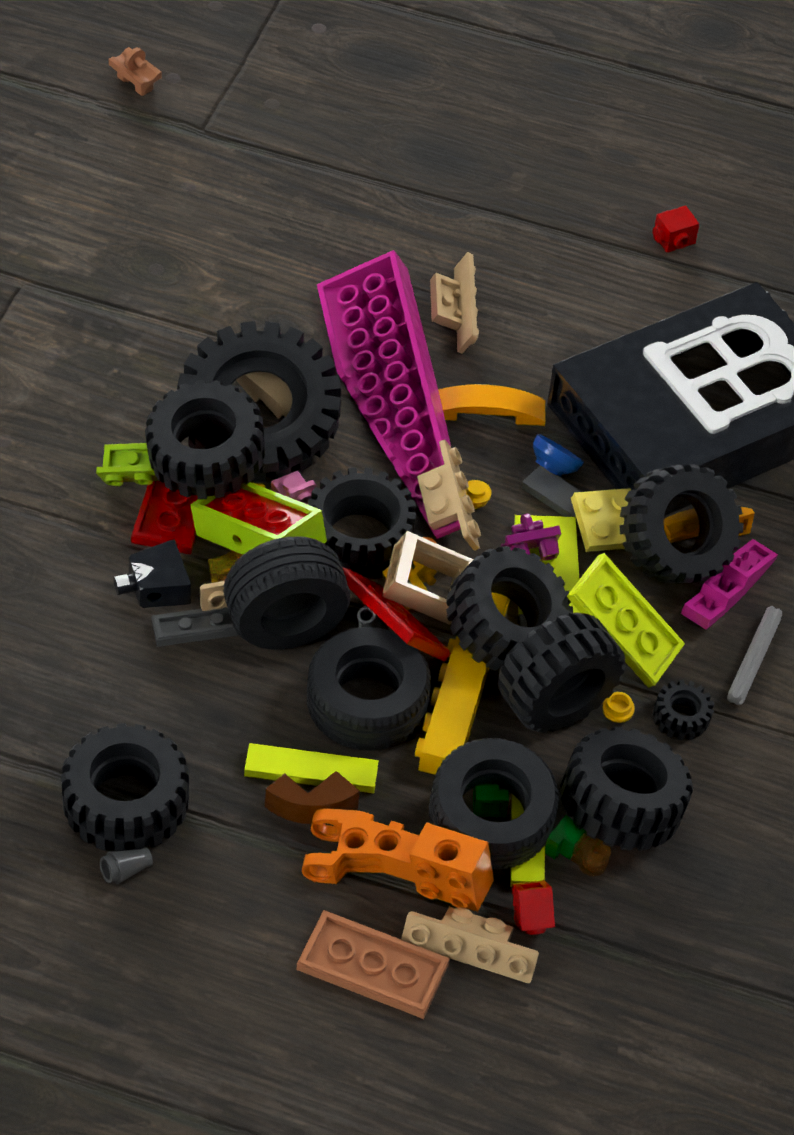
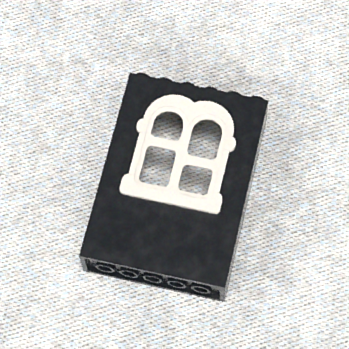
[547,282,794,516]

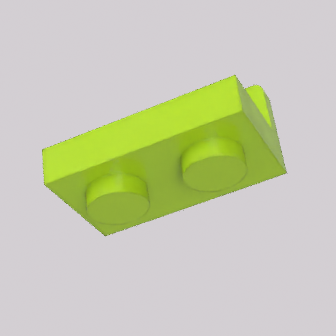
[96,443,159,486]

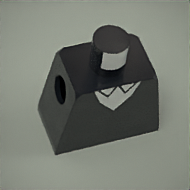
[114,539,191,608]

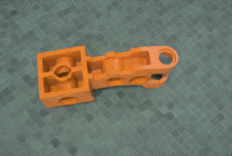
[302,808,494,912]

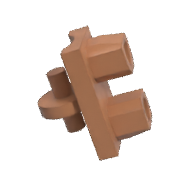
[109,47,162,96]

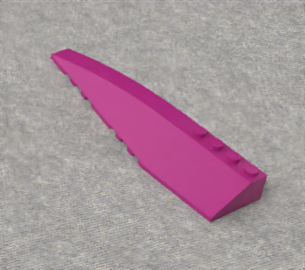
[317,250,461,539]

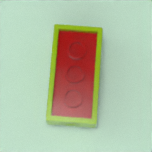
[190,482,327,555]

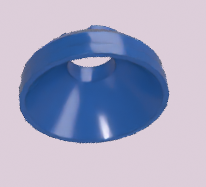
[533,434,584,477]

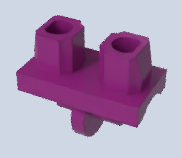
[501,513,562,561]

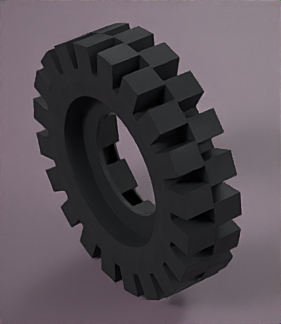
[177,321,341,482]

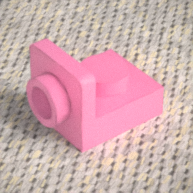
[271,471,316,505]

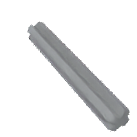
[727,606,783,705]

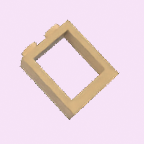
[382,531,474,625]

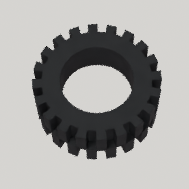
[308,468,416,579]

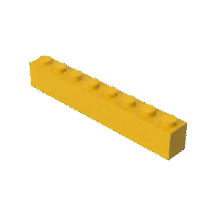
[415,593,510,775]

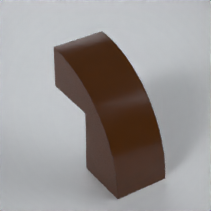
[265,771,360,824]

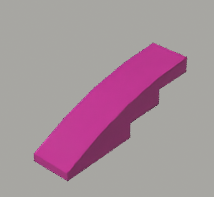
[681,539,778,630]

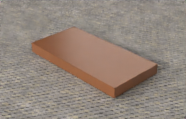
[296,910,450,1019]

